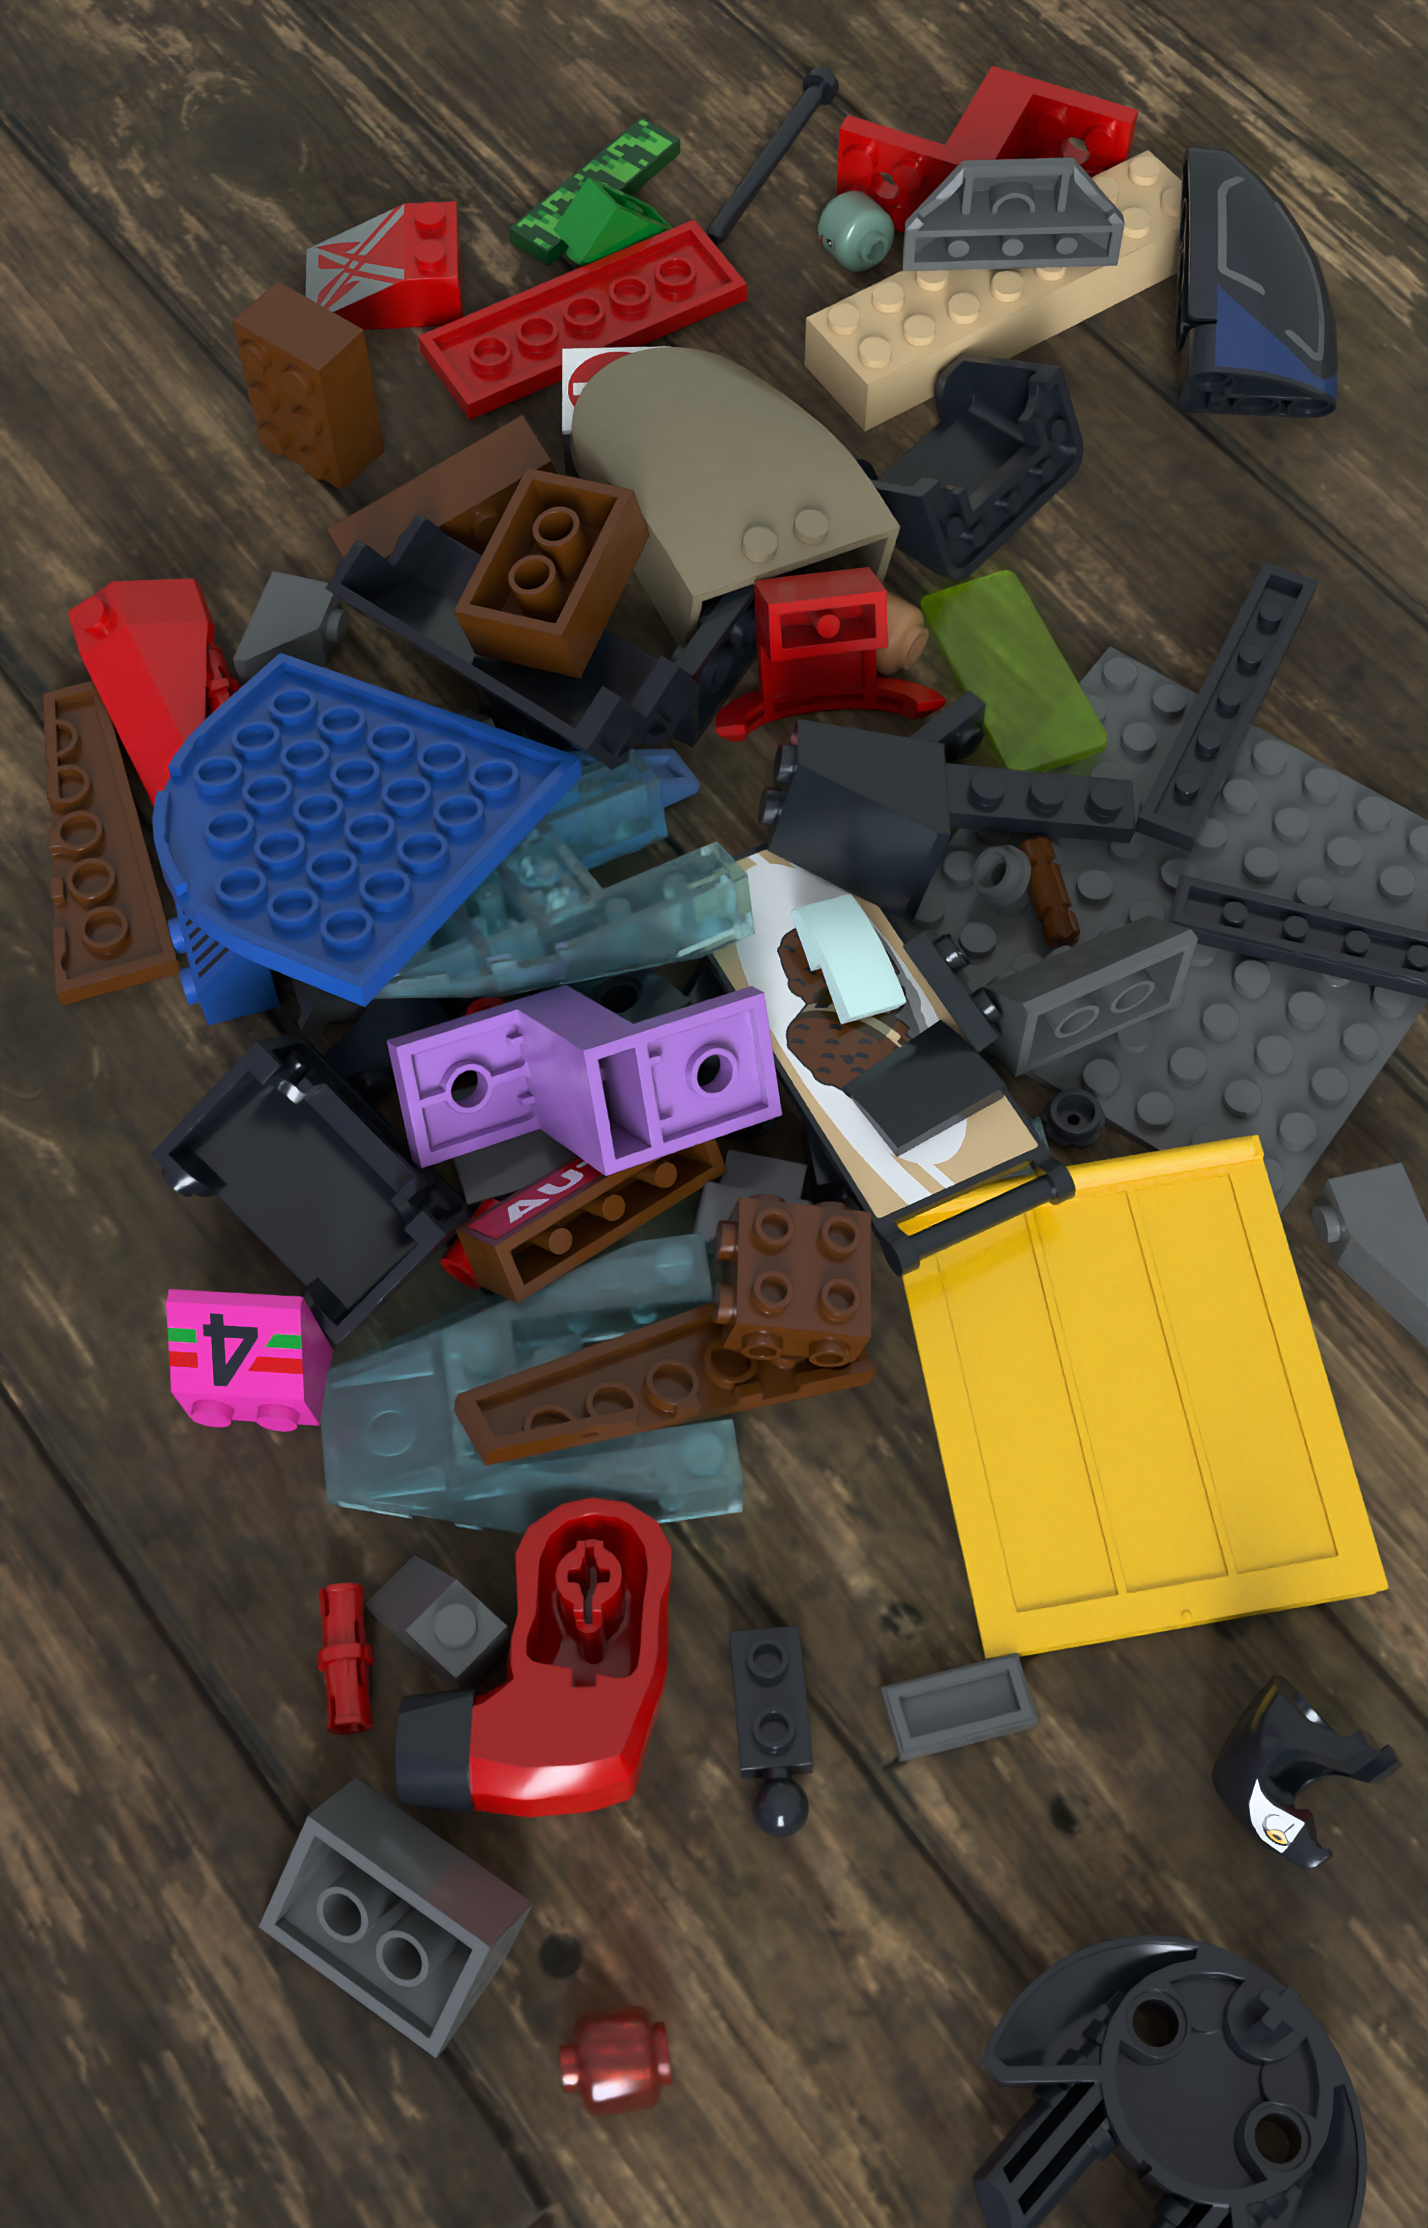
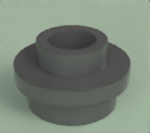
[972,845,1031,906]

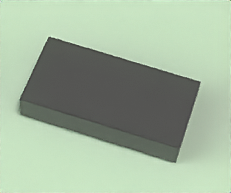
[880,1653,1039,1762]

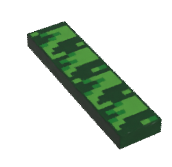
[509,117,680,266]

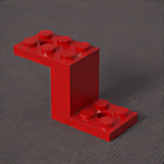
[836,66,1139,233]

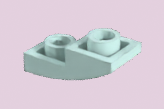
[790,893,907,1024]

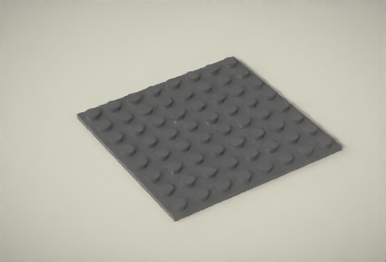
[889,646,1428,1216]

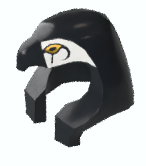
[1211,1675,1403,1869]

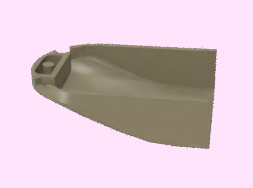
[570,347,900,646]

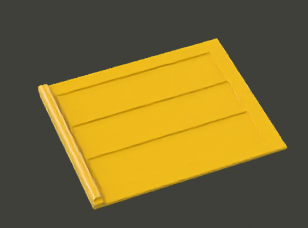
[897,1135,1389,1661]

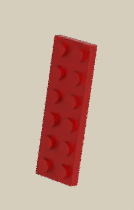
[418,220,747,420]

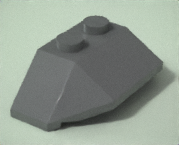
[902,158,1125,271]

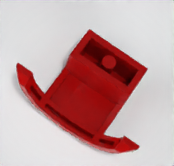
[715,567,945,742]

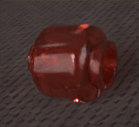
[559,2005,673,2117]

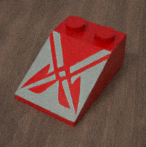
[306,201,463,330]

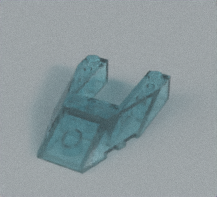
[373,749,755,999]
[321,1232,743,1534]

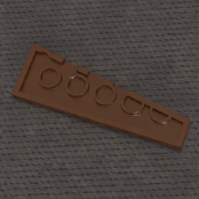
[43,681,181,1006]
[453,1302,877,1466]

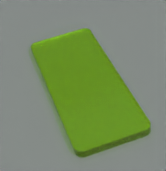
[921,570,1108,772]

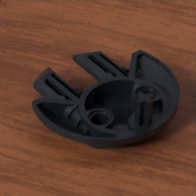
[972,1935,1367,2228]

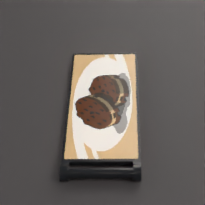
[665,843,1076,1277]

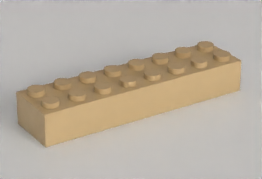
[804,150,1182,431]

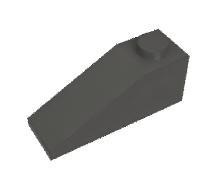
[1312,1162,1428,1349]

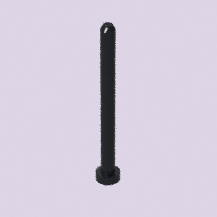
[707,67,839,245]

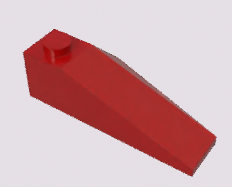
[67,578,214,806]

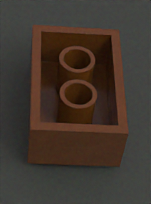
[233,281,385,491]
[454,468,650,679]

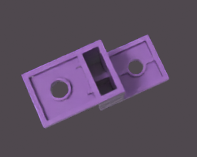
[387,985,782,1176]

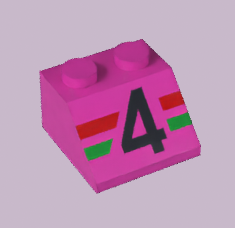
[166,1289,334,1432]

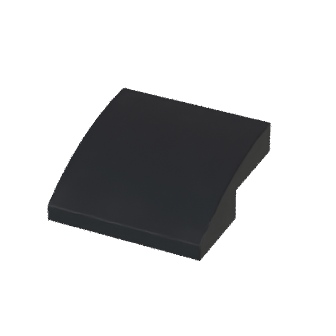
[843,1020,1006,1157]

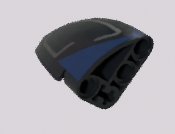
[1175,147,1338,418]

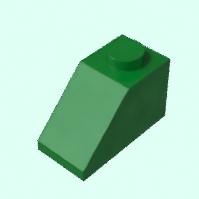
[554,177,673,267]

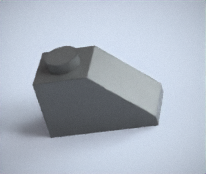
[233,571,349,686]
[364,1555,511,1690]

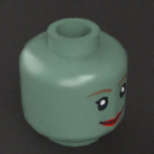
[817,191,895,272]

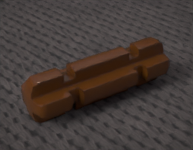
[1019,836,1080,949]

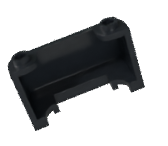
[855,353,1084,580]
[151,1034,473,1345]

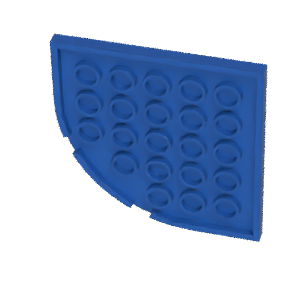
[152,653,582,1007]

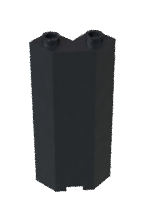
[325,514,702,770]

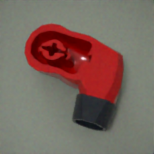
[395,1497,672,1817]

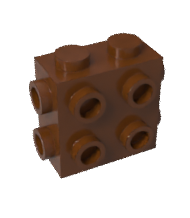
[712,1194,871,1367]

